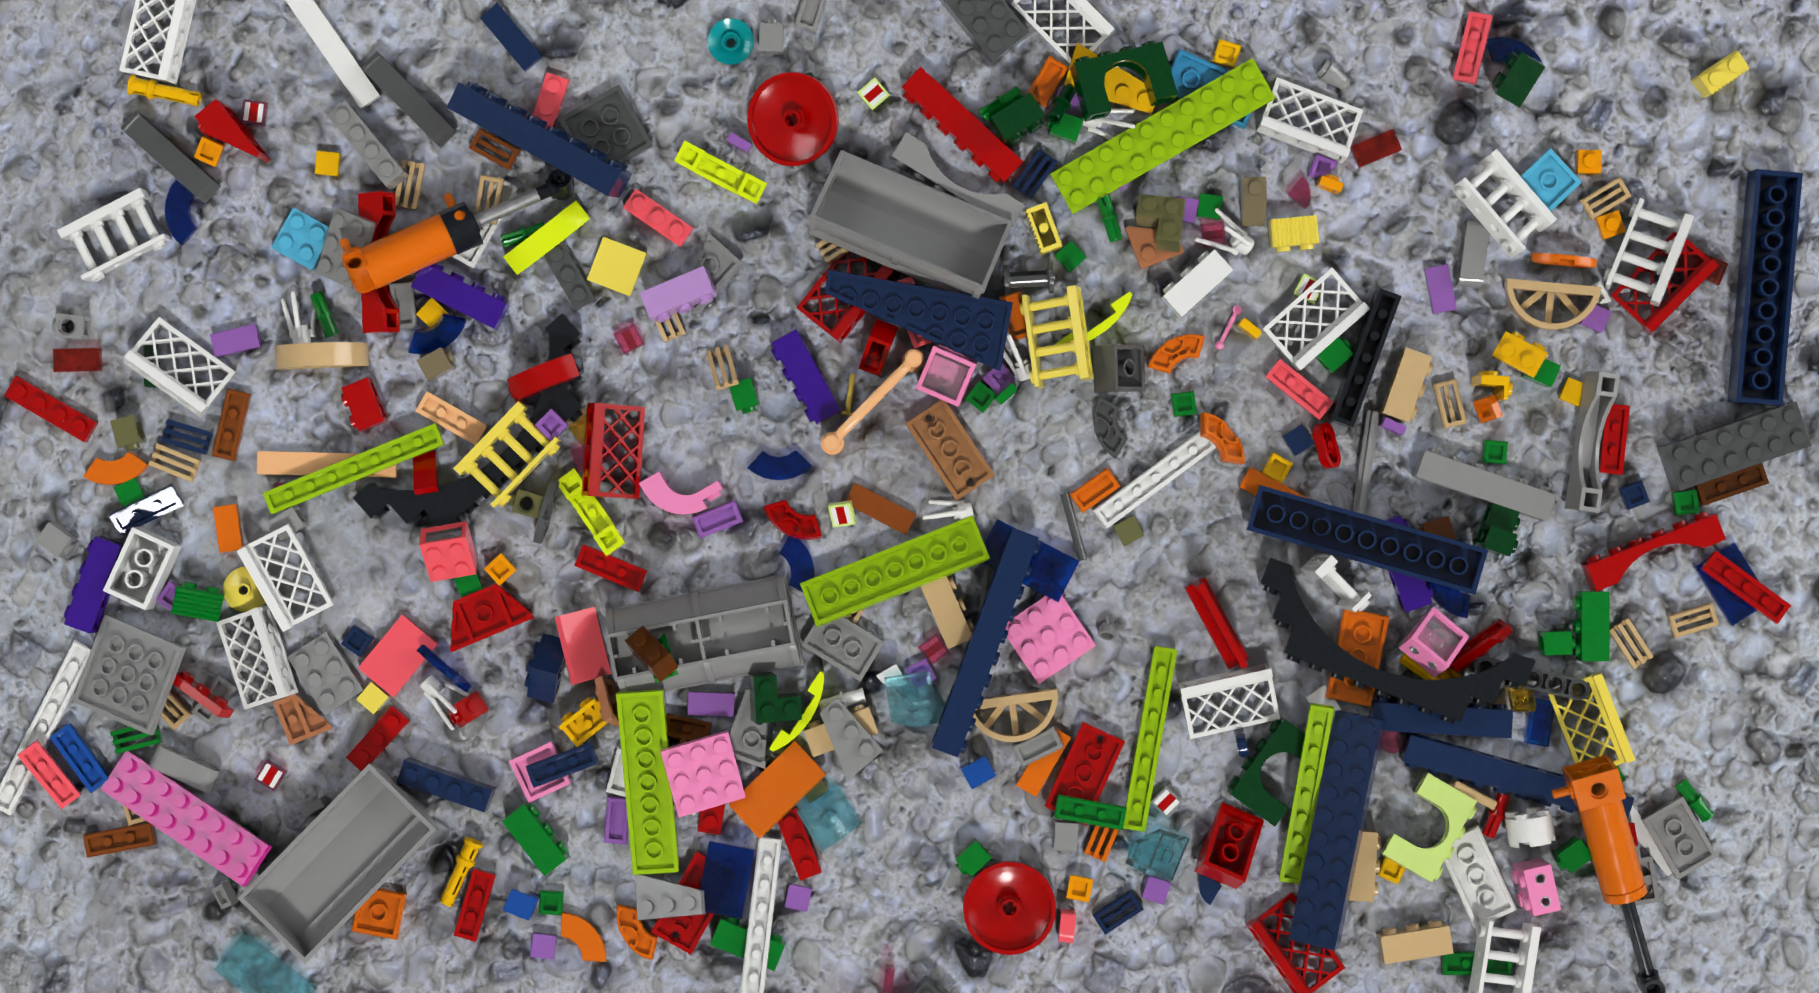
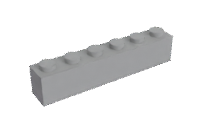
[1412,448,1557,522]

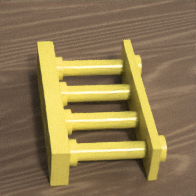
[1020,285,1094,389]
[453,401,562,508]

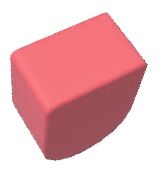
[1058,909,1076,943]

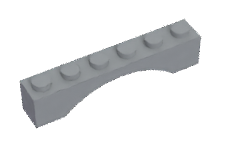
[892,132,1025,230]
[1565,371,1620,513]

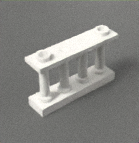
[1451,149,1557,259]
[57,188,172,283]
[1603,198,1694,307]
[1300,553,1372,612]
[1467,917,1541,993]

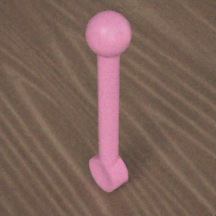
[1215,305,1242,350]

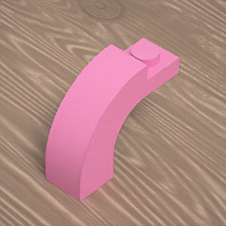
[639,472,724,514]

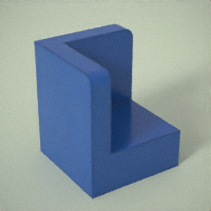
[960,756,996,789]
[503,889,540,921]

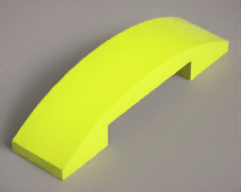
[674,140,767,204]
[503,200,590,275]
[1054,291,1132,345]
[557,468,626,556]
[769,670,824,751]

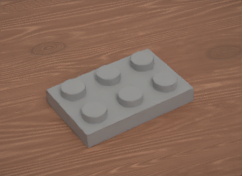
[316,207,376,289]
[801,617,885,682]
[287,632,365,715]
[1641,795,1718,880]

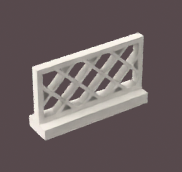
[119,0,196,85]
[1011,0,1115,63]
[1256,77,1363,164]
[1262,267,1370,371]
[124,317,236,418]
[237,523,334,632]
[216,605,298,710]
[1177,663,1280,739]

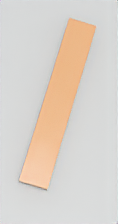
[257,451,398,478]

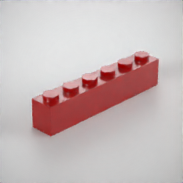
[901,67,1023,184]

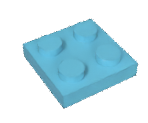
[1521,148,1582,211]
[271,207,329,271]

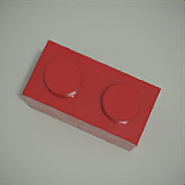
[341,378,388,431]

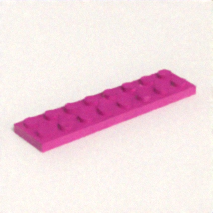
[100,751,272,887]

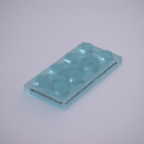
[214,932,317,993]

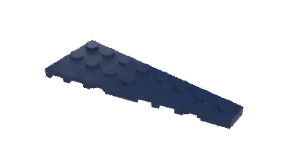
[825,269,1013,371]

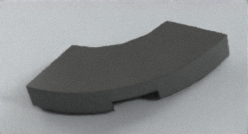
[1093,395,1128,459]
[533,479,559,544]

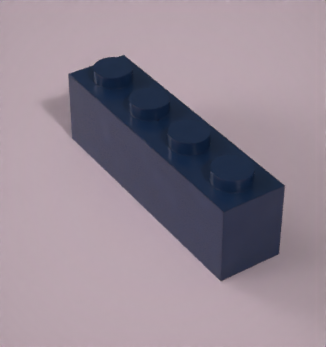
[396,757,496,813]

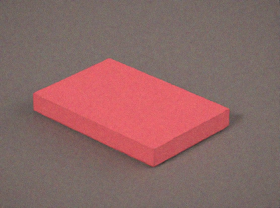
[555,607,611,685]
[358,614,439,698]

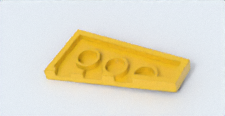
[1063,42,1155,114]

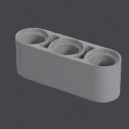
[1456,219,1489,289]
[149,743,220,792]

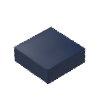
[1282,424,1315,456]
[1618,480,1650,510]
[341,625,374,657]

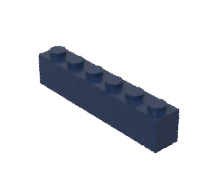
[1369,697,1513,738]

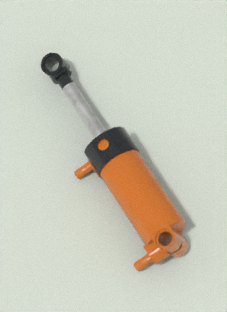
[339,169,574,293]

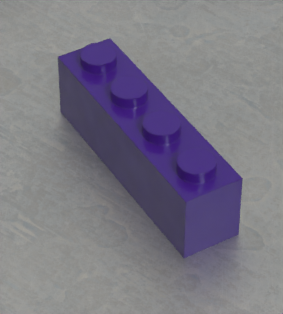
[411,263,510,330]
[770,329,841,425]
[1386,516,1433,613]
[64,536,124,634]

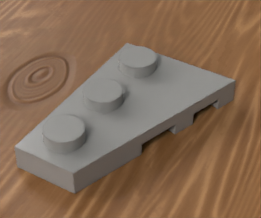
[691,233,744,315]
[729,688,767,769]
[820,697,883,781]
[635,874,705,920]

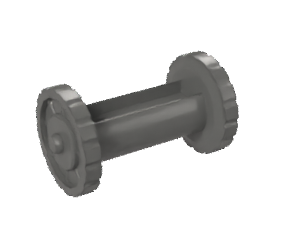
[1001,263,1055,296]

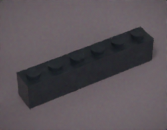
[1327,288,1402,428]

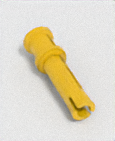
[127,74,201,107]
[439,836,484,907]

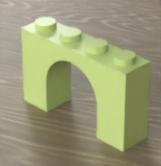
[1379,773,1477,882]

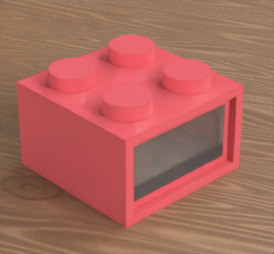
[419,521,478,582]

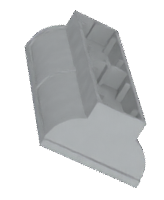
[808,150,1013,300]
[605,574,804,692]
[238,763,438,964]

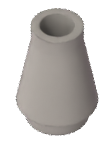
[1315,59,1351,91]

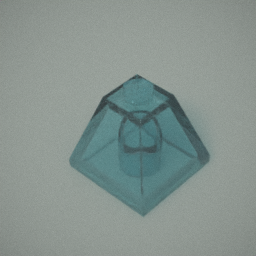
[884,671,938,727]
[1125,829,1190,881]

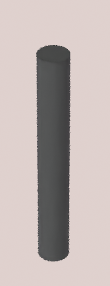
[1060,492,1087,561]

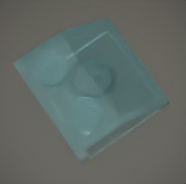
[797,785,861,852]

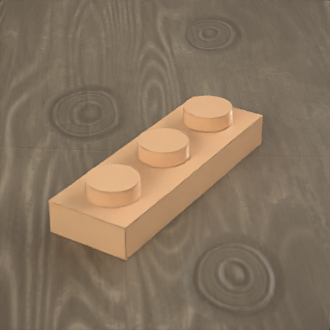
[416,391,488,445]

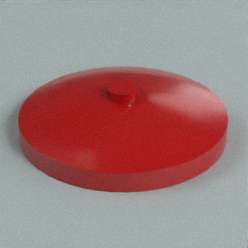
[747,72,839,166]
[963,861,1056,955]

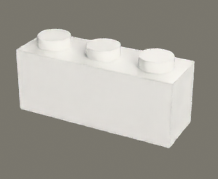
[1161,249,1233,318]

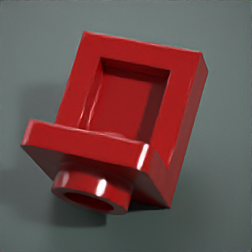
[448,691,489,728]

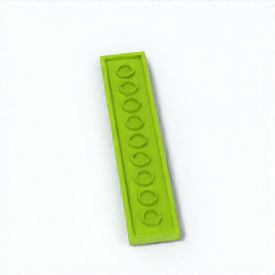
[1050,58,1276,214]

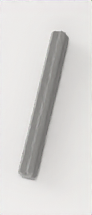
[1352,410,1380,515]

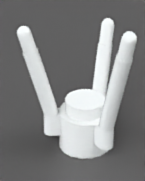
[1083,108,1135,140]
[1194,208,1254,255]
[281,291,317,344]
[1003,334,1032,381]
[922,500,973,521]
[420,674,470,730]

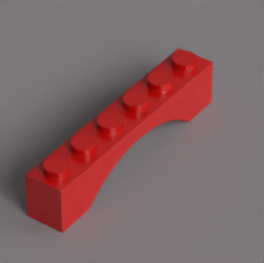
[358,191,400,334]
[1581,511,1726,591]

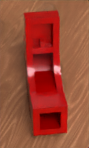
[507,353,580,403]

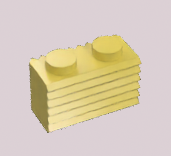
[1691,50,1749,98]
[1024,202,1062,255]
[1268,215,1319,253]

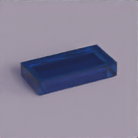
[1524,697,1555,747]

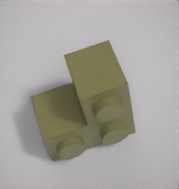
[1136,194,1186,252]

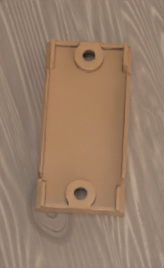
[905,400,995,501]

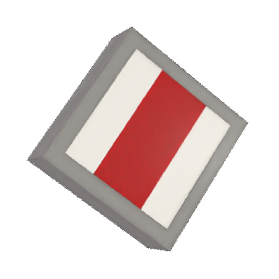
[1151,785,1183,819]

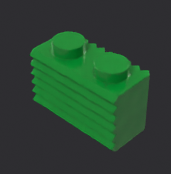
[171,581,225,622]

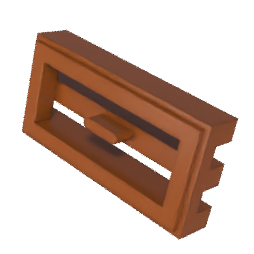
[469,128,521,171]

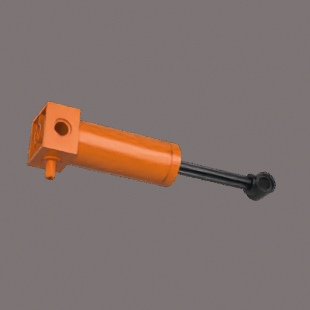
[1551,754,1666,993]

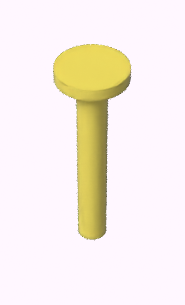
[840,374,856,416]

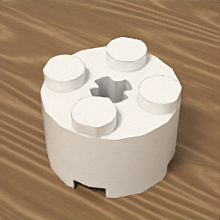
[1505,806,1556,848]

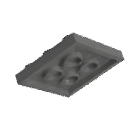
[558,85,654,163]

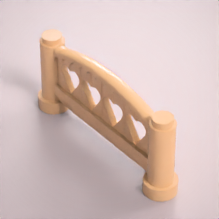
[821,349,925,455]

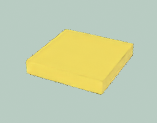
[587,237,647,297]

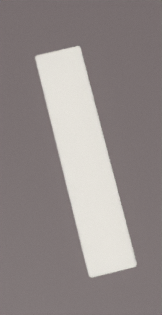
[1628,805,1672,876]

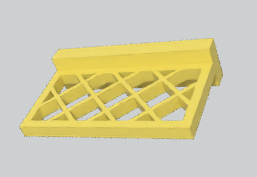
[1547,671,1635,766]

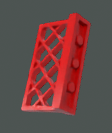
[1610,232,1719,335]
[796,252,899,344]
[581,403,645,499]
[1184,577,1249,669]
[1245,892,1345,993]

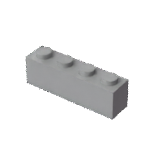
[327,101,409,191]

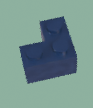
[524,633,565,704]

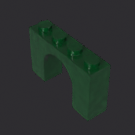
[1070,41,1178,122]
[1227,717,1327,827]

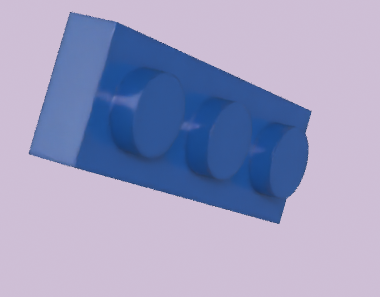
[50,723,109,793]

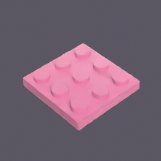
[1005,588,1096,684]
[660,730,746,817]

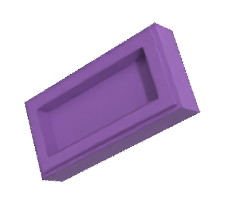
[1424,264,1457,314]
[210,324,262,357]
[692,500,744,538]
[688,691,735,717]
[604,796,629,845]

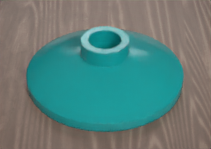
[708,18,754,65]

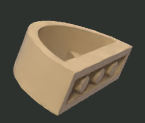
[1504,278,1602,330]
[275,342,369,370]
[973,688,1058,742]

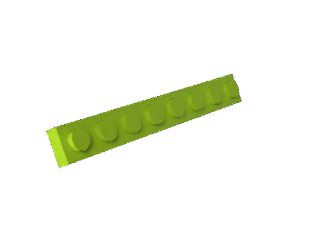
[263,423,445,515]
[1123,645,1177,832]
[1279,703,1334,885]

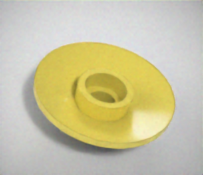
[223,567,266,613]

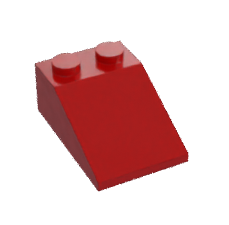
[194,99,271,163]
[1194,802,1264,889]

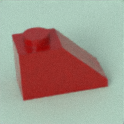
[858,319,898,377]

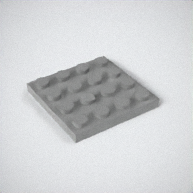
[72,615,186,735]

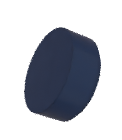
[1235,733,1249,757]

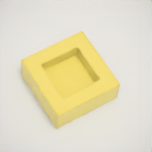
[356,681,390,714]

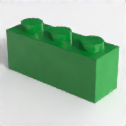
[1572,591,1610,661]
[502,802,569,876]
[710,914,786,971]

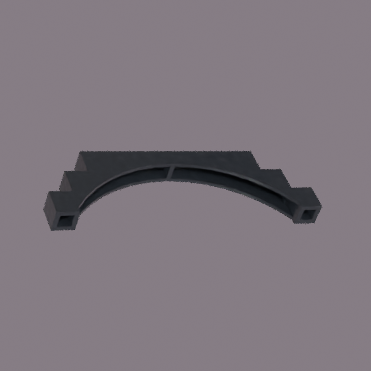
[353,313,585,526]
[1260,558,1536,724]

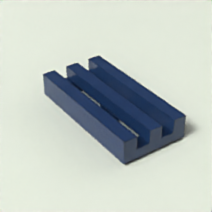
[1012,148,1058,200]
[161,419,213,455]
[1092,889,1144,935]

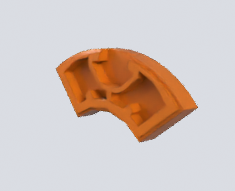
[1531,253,1597,268]
[1147,334,1205,374]
[1200,412,1245,465]
[83,452,149,485]
[616,904,658,960]
[561,912,607,962]

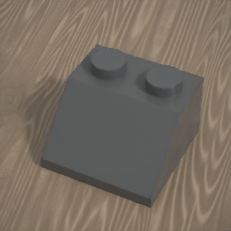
[1093,344,1145,393]

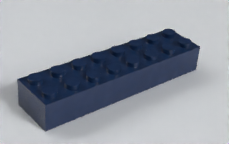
[447,81,633,198]

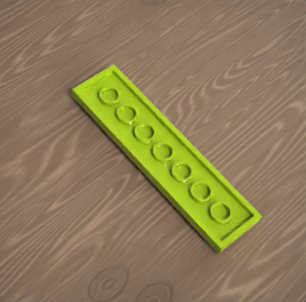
[800,515,990,627]
[616,689,680,875]

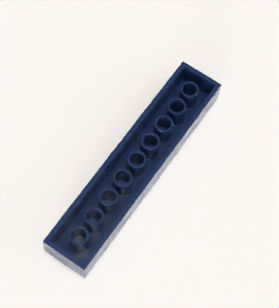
[1727,169,1803,406]
[1246,485,1488,595]
[1289,710,1386,951]

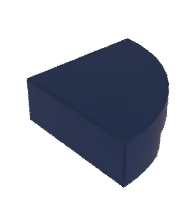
[1198,874,1222,905]

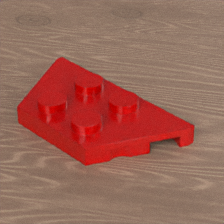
[450,583,535,652]

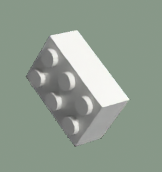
[103,527,182,610]

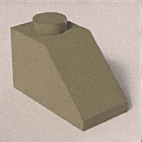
[1239,176,1267,227]

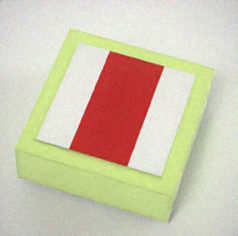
[857,78,890,111]
[1293,273,1325,305]
[828,500,857,528]

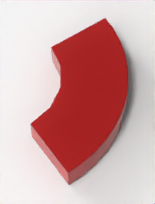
[763,500,822,540]

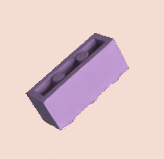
[640,266,718,323]

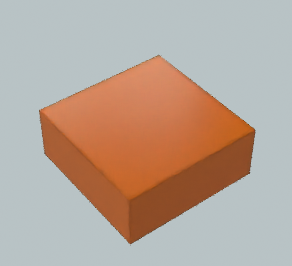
[1473,394,1503,423]

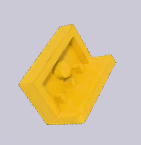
[1492,331,1548,378]
[1471,371,1513,401]
[559,697,607,747]

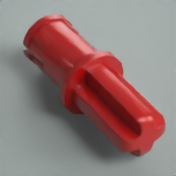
[1482,792,1512,838]

